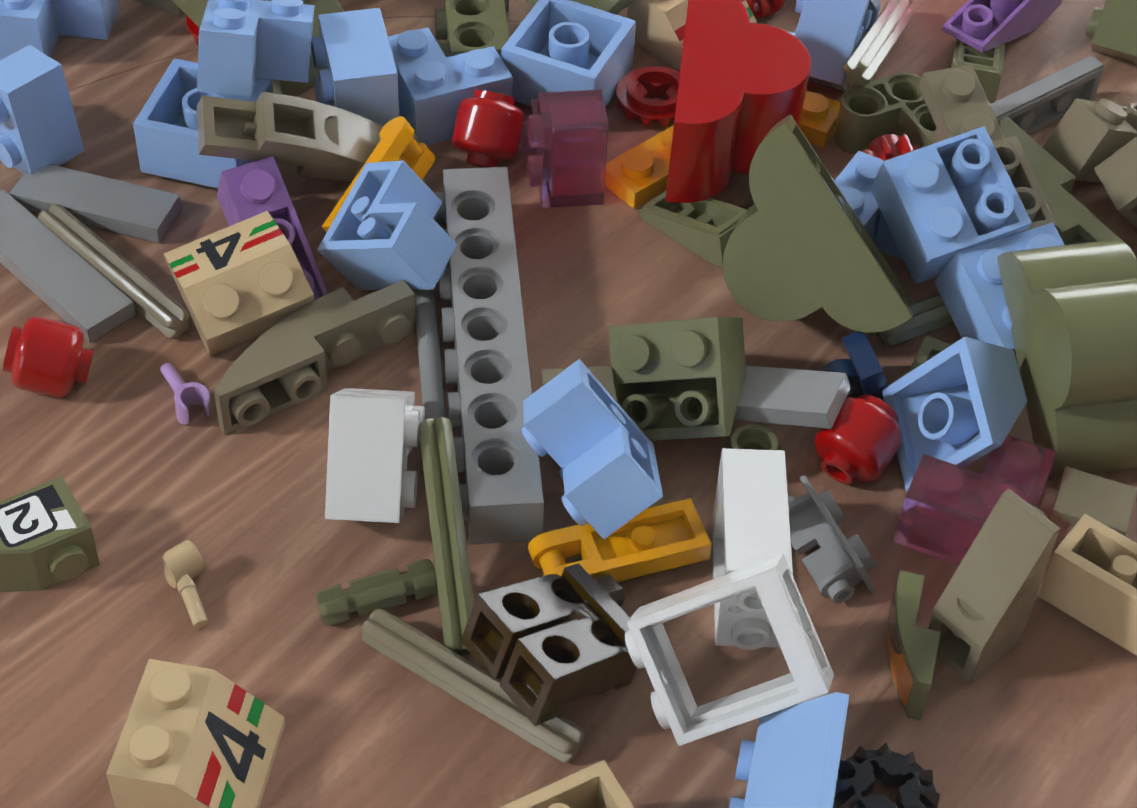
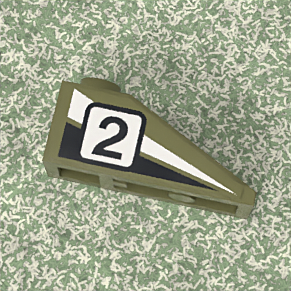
[0,476,100,592]

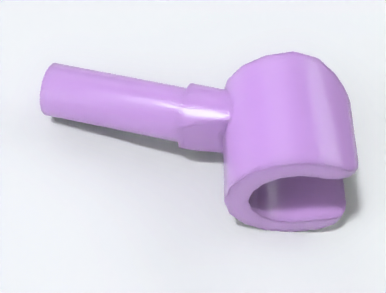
[160,362,211,425]

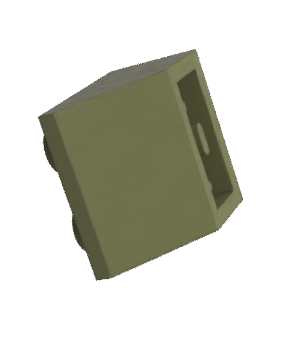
[608,317,746,441]

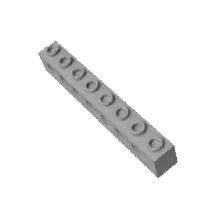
[433,167,544,544]

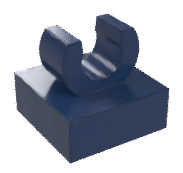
[823,331,888,402]

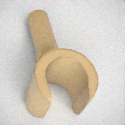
[163,540,209,629]

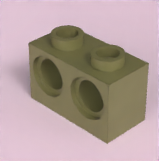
[435,0,510,57]

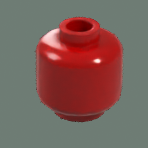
[452,90,524,168]
[3,316,94,398]
[814,395,903,484]

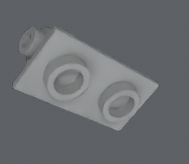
[788,475,877,603]

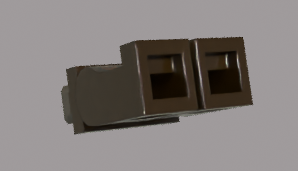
[460,563,637,726]

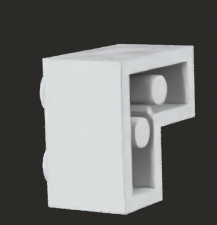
[325,388,425,523]

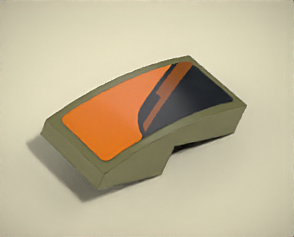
[887,570,941,720]

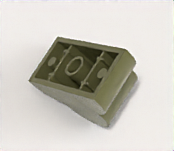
[723,114,913,333]
[997,239,1137,482]

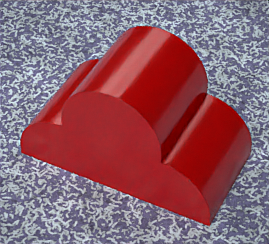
[665,0,811,203]

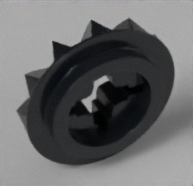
[833,742,940,808]

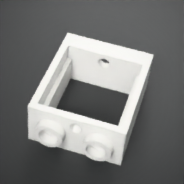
[711,448,793,650]
[625,553,834,746]

